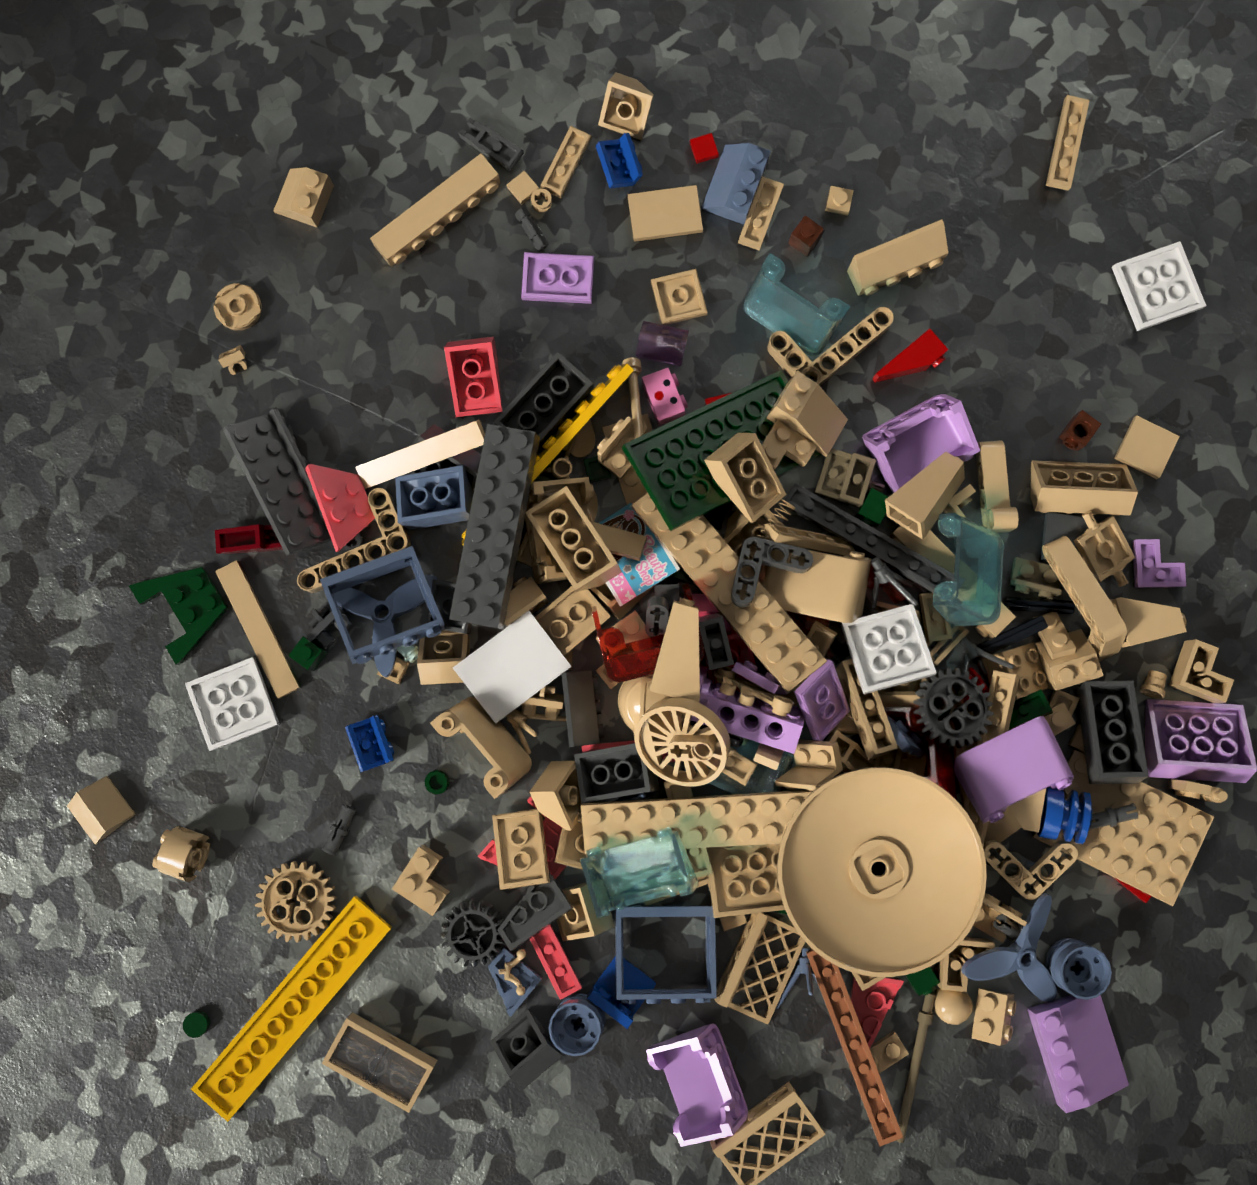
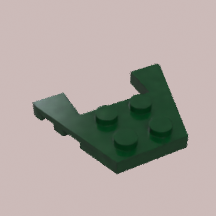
[129,567,228,665]

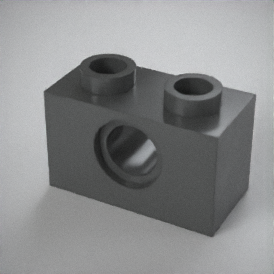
[699,612,734,670]

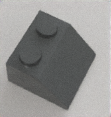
[490,1009,563,1089]

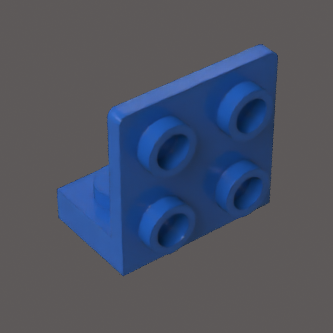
[587,957,656,1029]

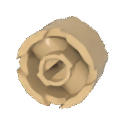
[152,826,210,882]

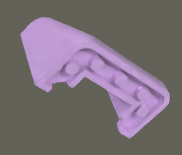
[862,394,980,493]
[954,716,1074,823]
[646,1023,748,1147]

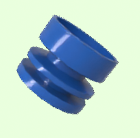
[1037,786,1092,844]

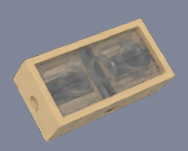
[322,1012,438,1113]

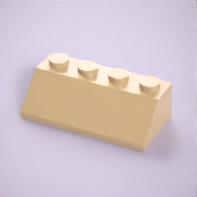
[847,219,948,296]
[1030,460,1138,516]
[525,486,622,592]

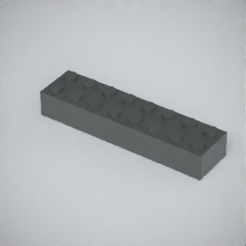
[449,424,540,630]

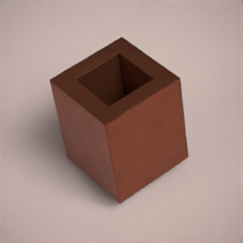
[788,216,824,256]

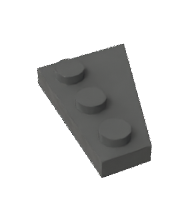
[497,869,573,951]

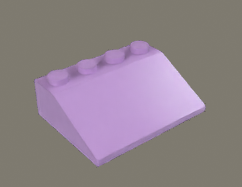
[1145,699,1257,783]
[1027,995,1129,1113]

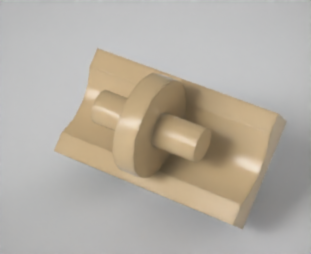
[522,685,564,719]

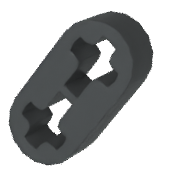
[645,596,669,639]

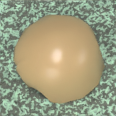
[933,988,973,1025]

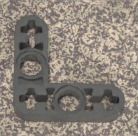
[731,537,813,607]

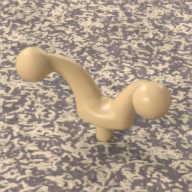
[499,949,527,996]

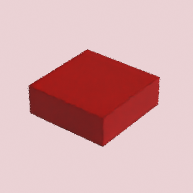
[689,133,719,164]

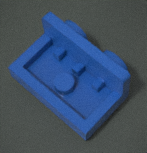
[596,133,643,189]
[345,715,394,772]

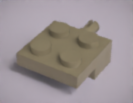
[814,448,885,508]

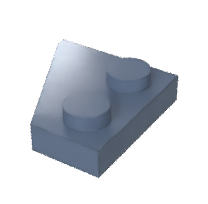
[887,715,927,758]
[488,946,542,1017]

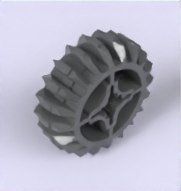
[440,899,505,968]

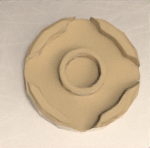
[214,283,262,331]

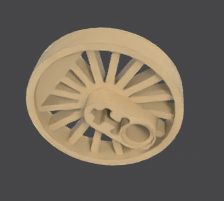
[634,698,730,787]

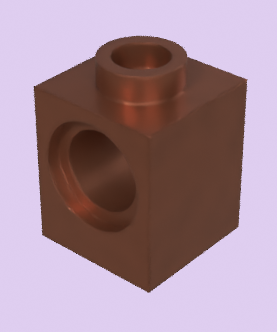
[1059,410,1101,451]

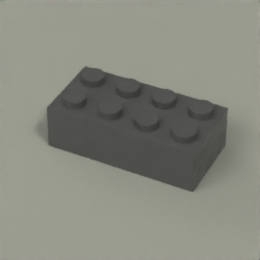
[493,352,594,451]
[1076,681,1149,784]

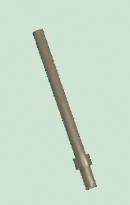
[896,993,935,1143]

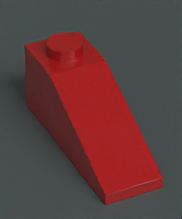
[872,329,949,383]

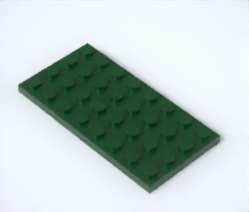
[622,370,822,531]

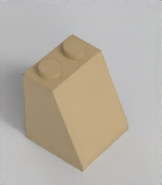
[1110,597,1187,648]

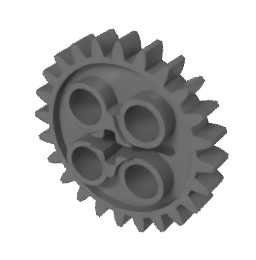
[913,668,994,749]

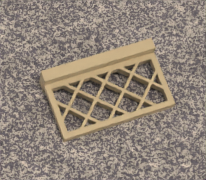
[714,912,805,1025]
[710,1082,826,1185]

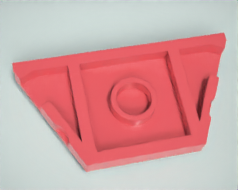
[305,464,375,552]

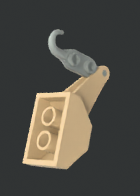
[984,788,1049,891]

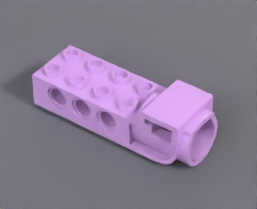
[691,665,805,754]

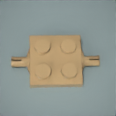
[1073,511,1135,587]

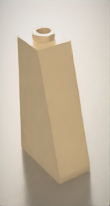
[885,452,965,539]
[649,598,700,703]

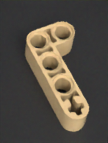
[976,440,1019,533]

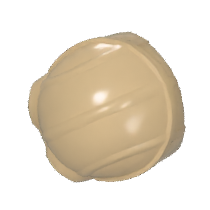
[618,663,686,735]

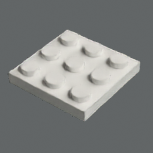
[1112,241,1206,331]
[841,604,936,695]
[185,657,280,751]

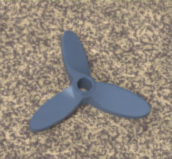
[333,575,438,677]
[961,893,1057,1002]

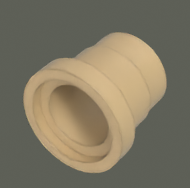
[1140,670,1167,699]

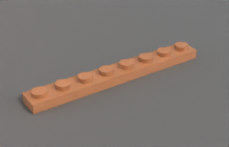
[806,949,903,1146]

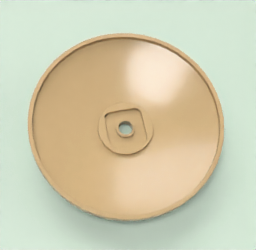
[777,767,987,977]

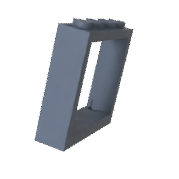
[320,546,445,664]
[615,905,717,1004]

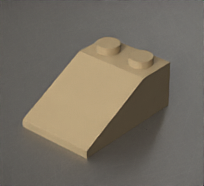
[767,371,848,457]
[704,433,786,523]

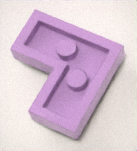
[1132,539,1186,588]
[732,660,787,695]

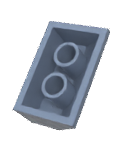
[701,143,771,225]
[395,465,474,530]

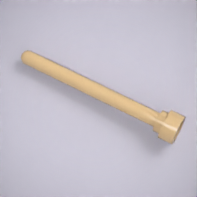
[622,357,644,439]

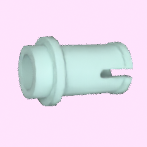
[397,645,419,663]

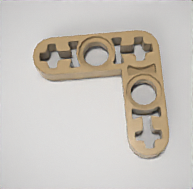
[983,840,1078,900]

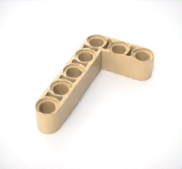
[767,307,894,386]
[297,488,411,593]
[1042,536,1127,662]

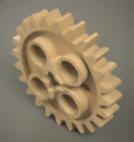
[255,861,337,943]

